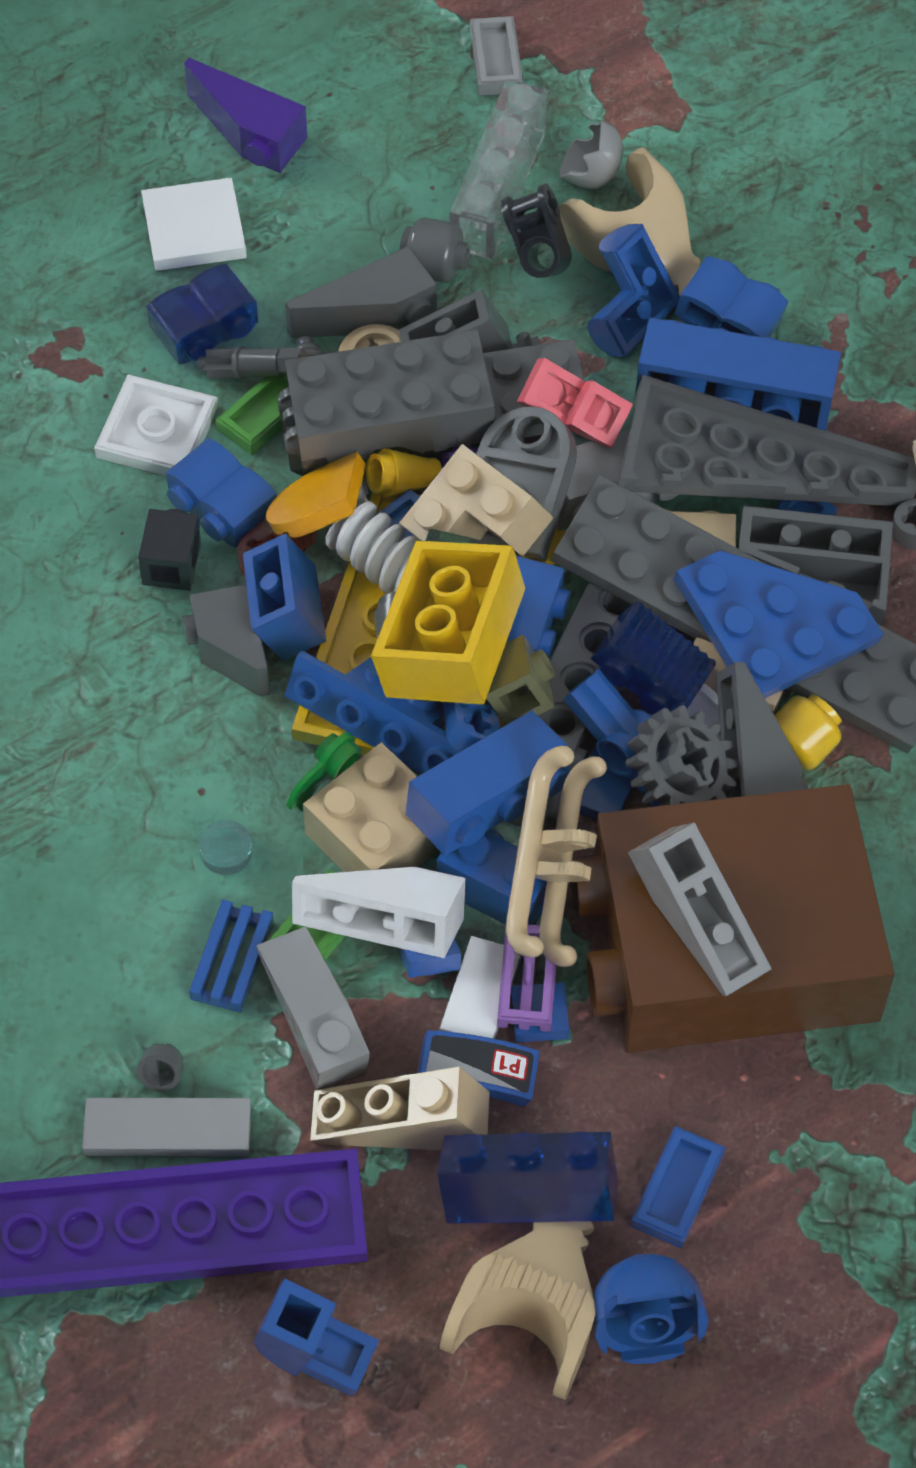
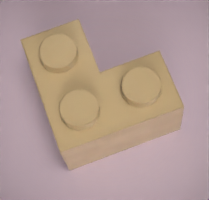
[399,444,554,557]

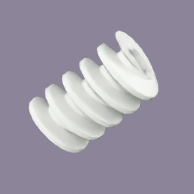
[325,501,419,594]

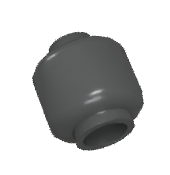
[399,217,471,283]

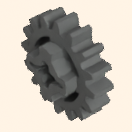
[625,706,738,806]

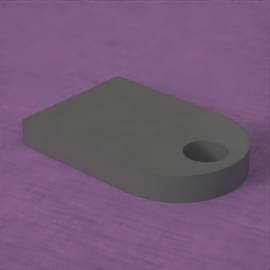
[476,407,577,561]

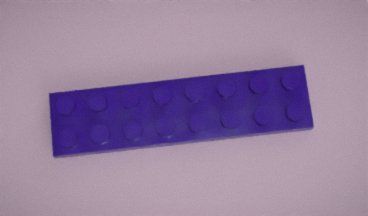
[0,1148,368,1298]

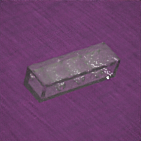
[450,79,550,259]

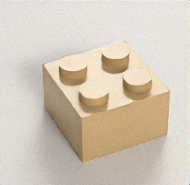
[303,742,439,872]

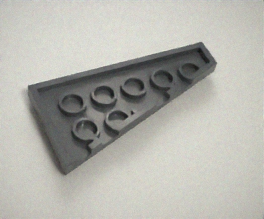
[617,375,916,506]

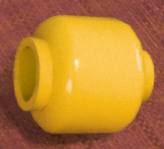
[774,694,842,771]

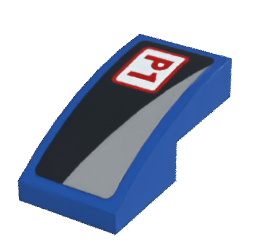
[417,1030,540,1107]

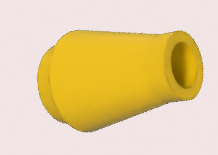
[366,449,442,498]

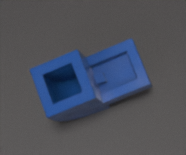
[254,1278,379,1397]

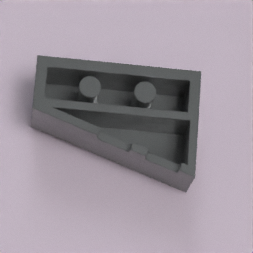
[737,506,893,626]

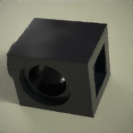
[138,509,201,591]

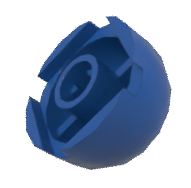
[593,1254,709,1364]

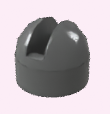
[137,1043,183,1091]

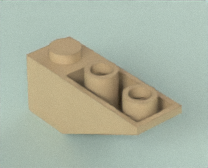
[310,1066,490,1150]

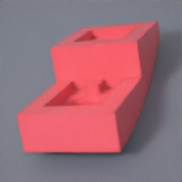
[517,358,633,448]

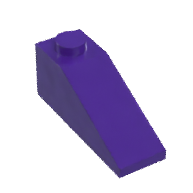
[184,58,307,173]

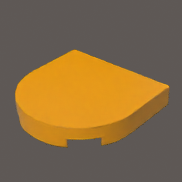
[266,451,366,538]

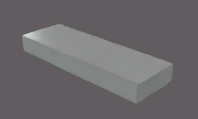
[82,1098,251,1157]

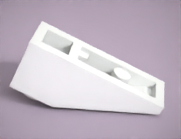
[292,867,465,958]

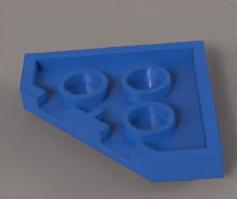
[673,550,884,699]

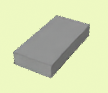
[470,16,523,96]

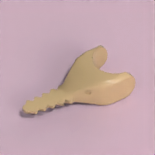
[559,147,700,296]
[440,1152,610,1400]

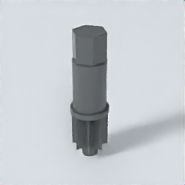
[197,346,308,380]

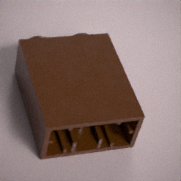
[571,784,895,1053]

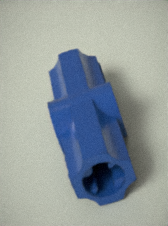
[563,669,660,807]

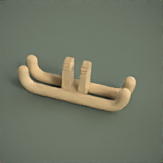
[506,746,607,967]

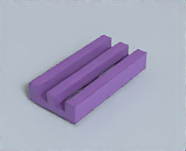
[497,925,556,1032]

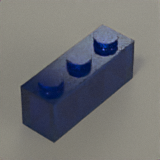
[437,1131,618,1224]

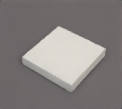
[141,178,247,271]
[94,374,219,476]

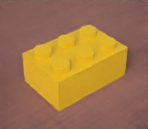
[371,541,525,705]

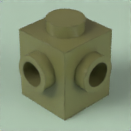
[487,634,555,725]

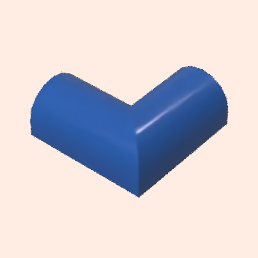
[588,224,680,357]

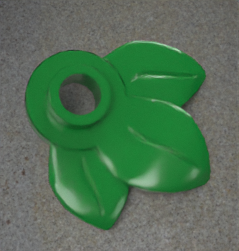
[286,731,362,811]

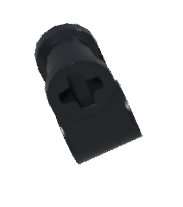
[501,183,572,278]

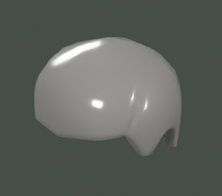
[560,120,624,190]

